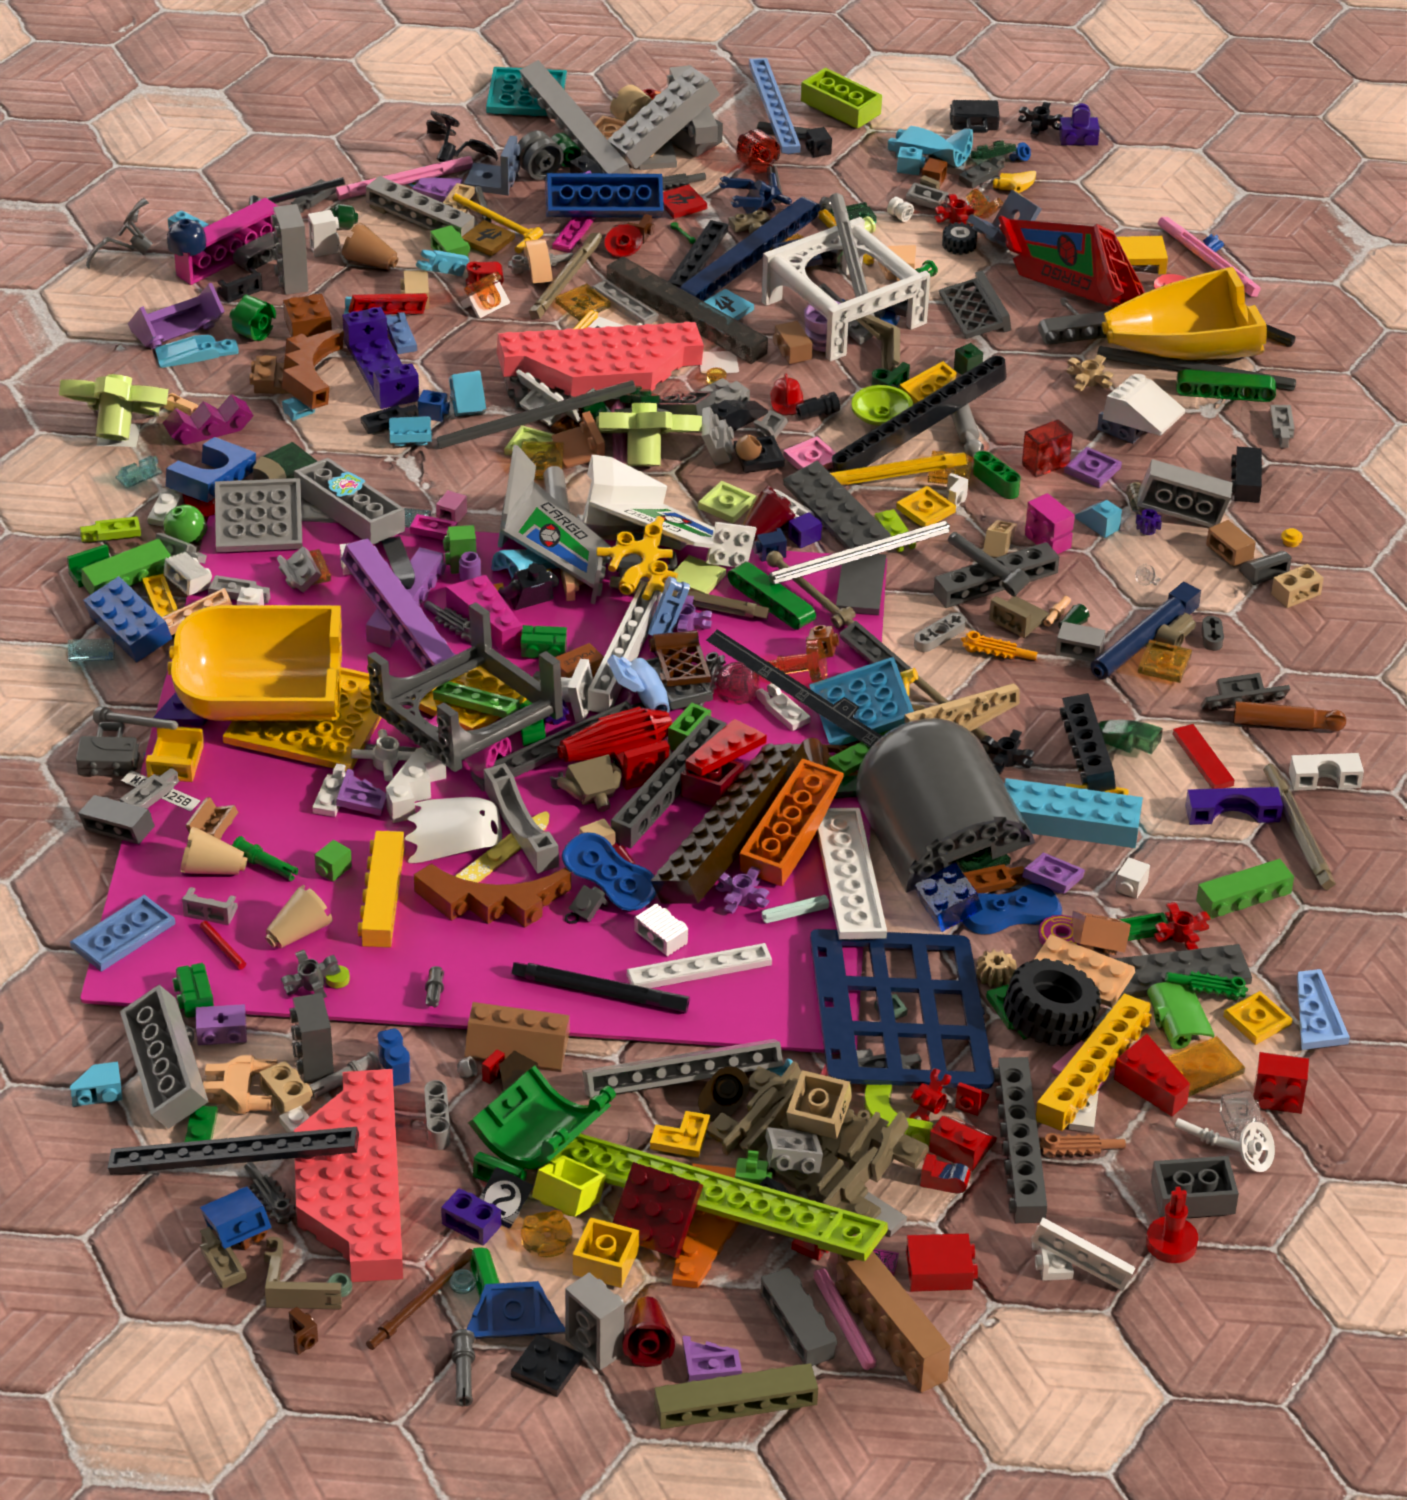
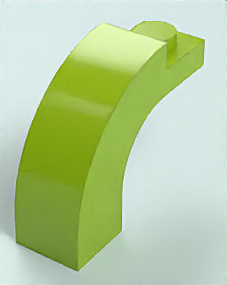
[864,1084,933,1146]

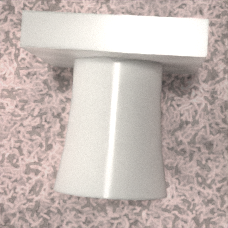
[561,659,593,722]

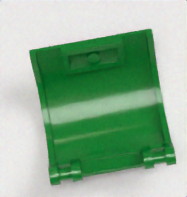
[468,1066,616,1169]

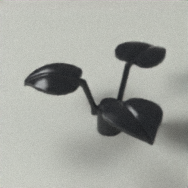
[426,110,498,162]

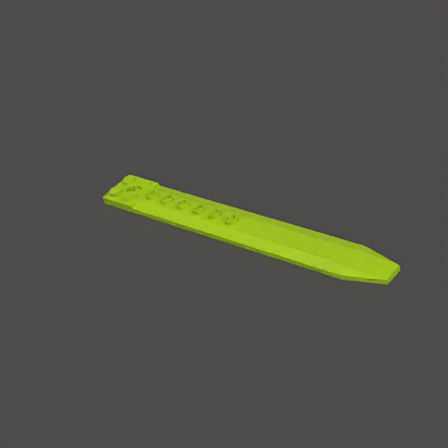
[546,1133,888,1262]

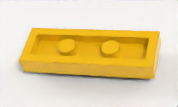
[142,574,178,617]

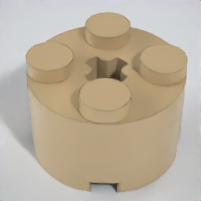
[610,84,652,122]

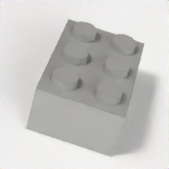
[565,1272,625,1370]

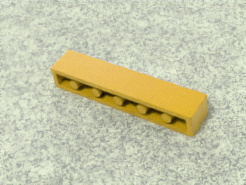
[358,831,404,947]

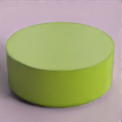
[325,965,350,988]

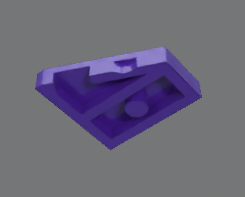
[153,693,208,726]

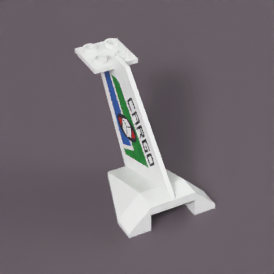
[577,455,757,567]

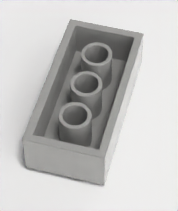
[271,204,308,295]
[1137,459,1232,527]

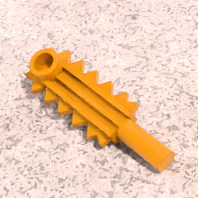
[961,631,1038,661]

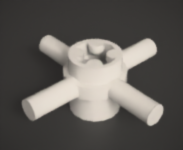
[351,729,414,782]

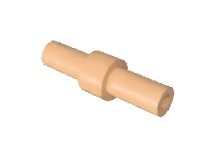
[1044,596,1071,627]

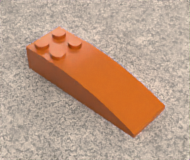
[740,758,844,886]

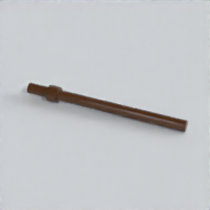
[366,1248,472,1350]

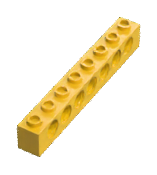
[1036,994,1152,1131]

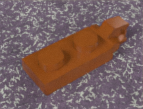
[960,864,1025,897]

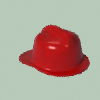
[770,373,803,415]

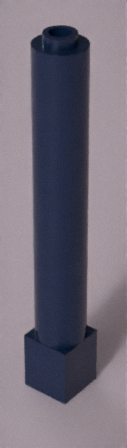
[1091,581,1201,679]

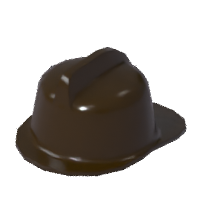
[698,1066,750,1122]

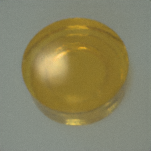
[706,367,727,384]

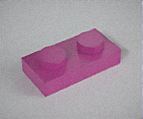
[410,514,457,540]

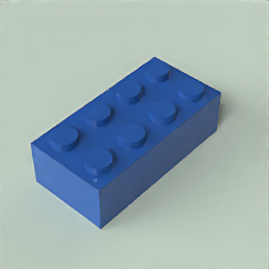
[83,576,172,663]

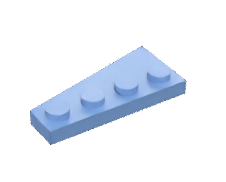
[1297,969,1350,1050]

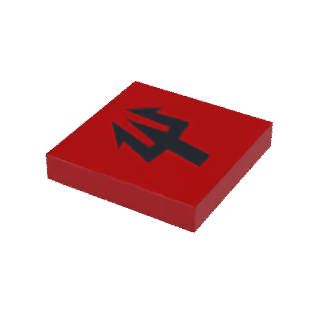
[663,184,708,219]

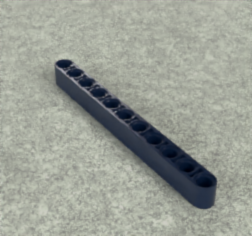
[677,197,820,307]

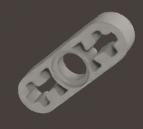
[914,613,966,652]

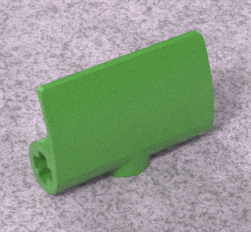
[1147,982,1215,1049]

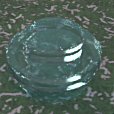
[450,1269,476,1294]

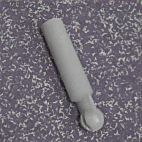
[951,404,984,459]
[543,466,570,511]

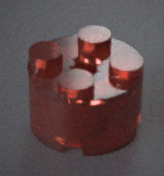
[736,129,780,173]

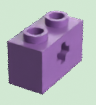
[196,1004,247,1045]

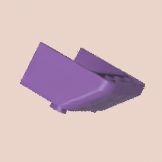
[128,283,225,349]

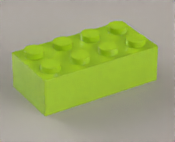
[801,68,882,129]

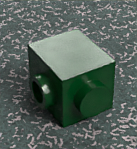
[954,343,984,375]

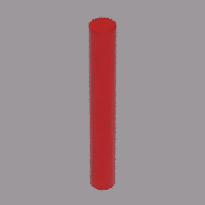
[200,921,246,970]

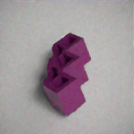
[163,394,254,445]

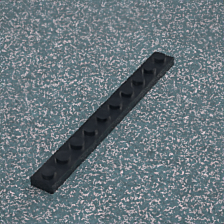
[108,1127,359,1175]

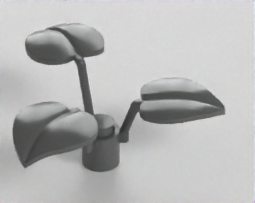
[86,198,153,269]

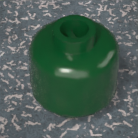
[330,204,358,230]

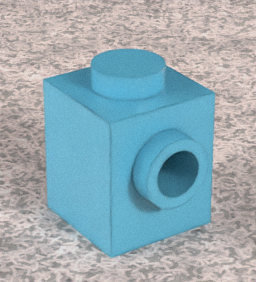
[897,147,926,175]

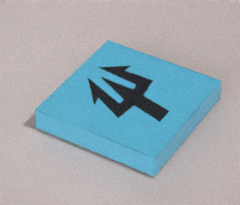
[698,289,754,327]

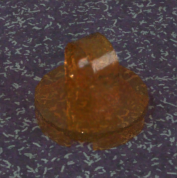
[966,189,1004,226]
[464,271,502,310]

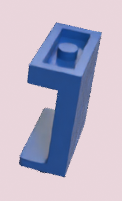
[200,1186,272,1249]

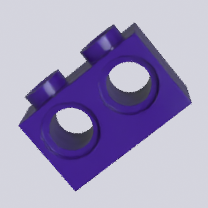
[441,1188,501,1246]

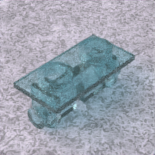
[115,455,162,489]

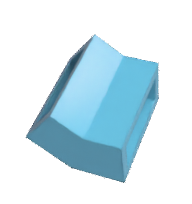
[282,397,315,421]

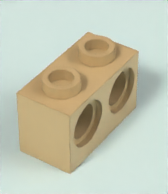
[1271,564,1324,608]
[259,1061,313,1115]

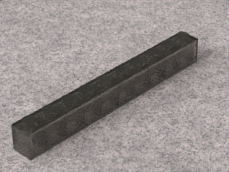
[606,256,768,364]

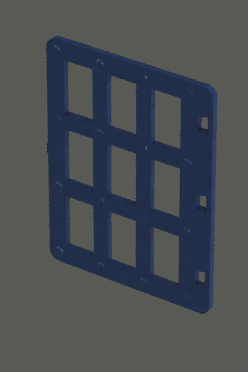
[810,929,994,1089]

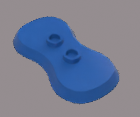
[562,832,656,911]
[959,884,1062,934]

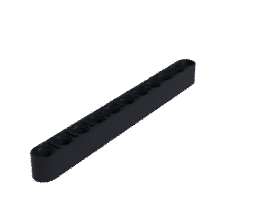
[832,356,1007,472]

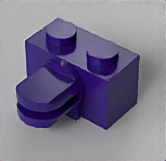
[1059,103,1100,145]

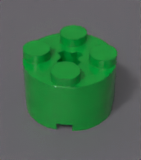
[229,294,276,341]

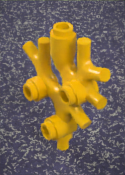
[596,516,678,600]

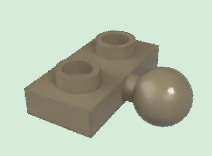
[728,210,771,234]

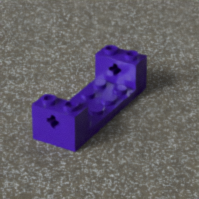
[342,307,419,409]

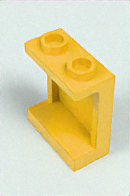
[1117,236,1168,274]
[146,727,204,782]

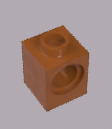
[922,158,947,187]

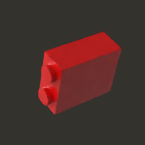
[906,1233,978,1292]

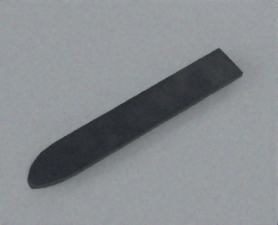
[381,536,415,589]

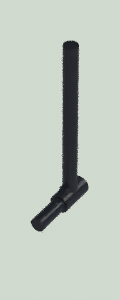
[249,177,345,205]

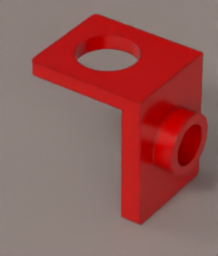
[955,1082,989,1116]

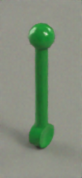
[671,222,696,244]

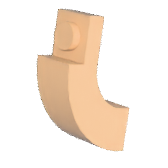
[523,239,553,283]

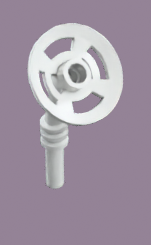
[1174,1118,1275,1172]

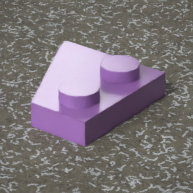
[412,178,463,203]
[336,769,386,816]
[682,1336,742,1382]

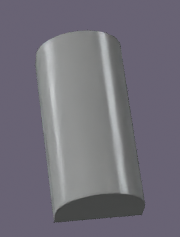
[906,182,949,209]

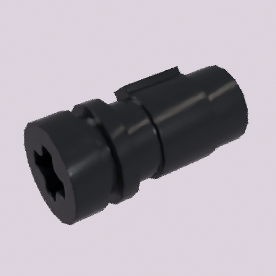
[796,392,840,420]

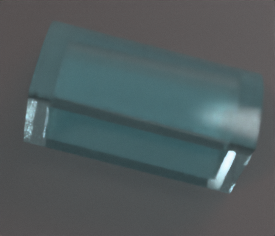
[68,638,115,662]

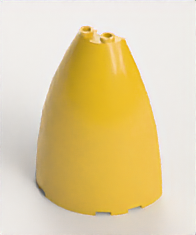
[1102,267,1267,360]

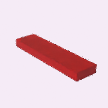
[348,293,428,315]
[1172,724,1235,789]

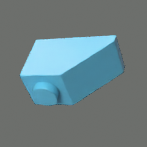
[1075,500,1122,538]

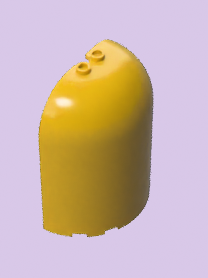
[168,605,342,721]

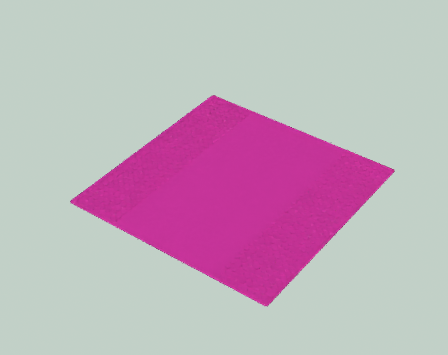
[81,515,887,1054]

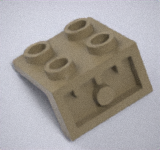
[989,596,1049,638]

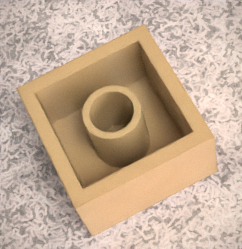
[786,1070,852,1139]

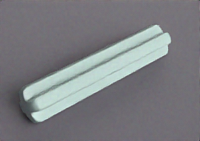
[762,895,829,924]

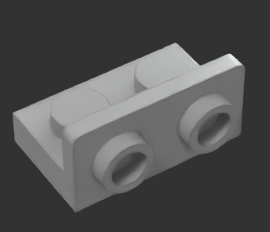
[277,546,322,593]

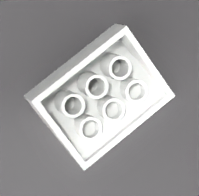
[1102,374,1185,436]

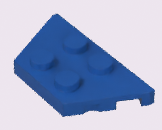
[466,1281,565,1339]

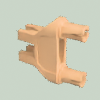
[203,1055,278,1114]

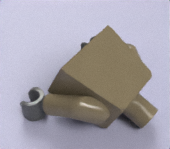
[550,754,622,812]

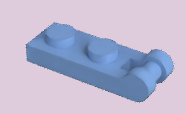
[386,312,417,354]
[647,576,690,636]

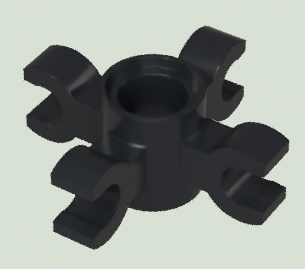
[1018,101,1064,136]
[981,729,1034,775]

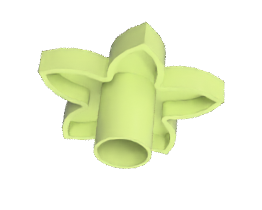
[59,374,168,441]
[596,403,702,466]

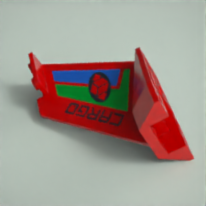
[998,216,1145,308]

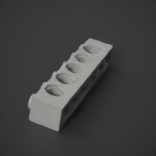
[366,176,474,237]

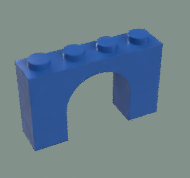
[165,437,256,503]

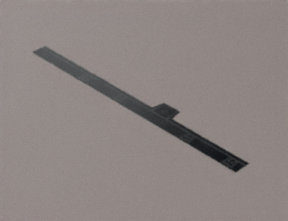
[706,629,882,747]

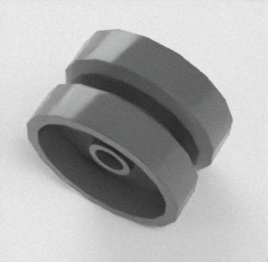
[518,130,563,180]

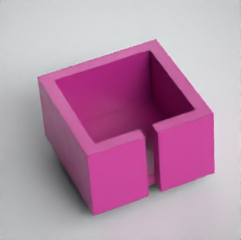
[1025,493,1075,554]

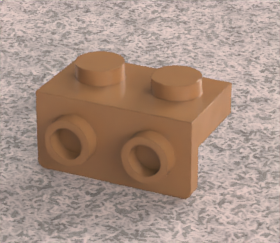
[186,797,238,839]

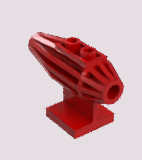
[557,707,672,790]

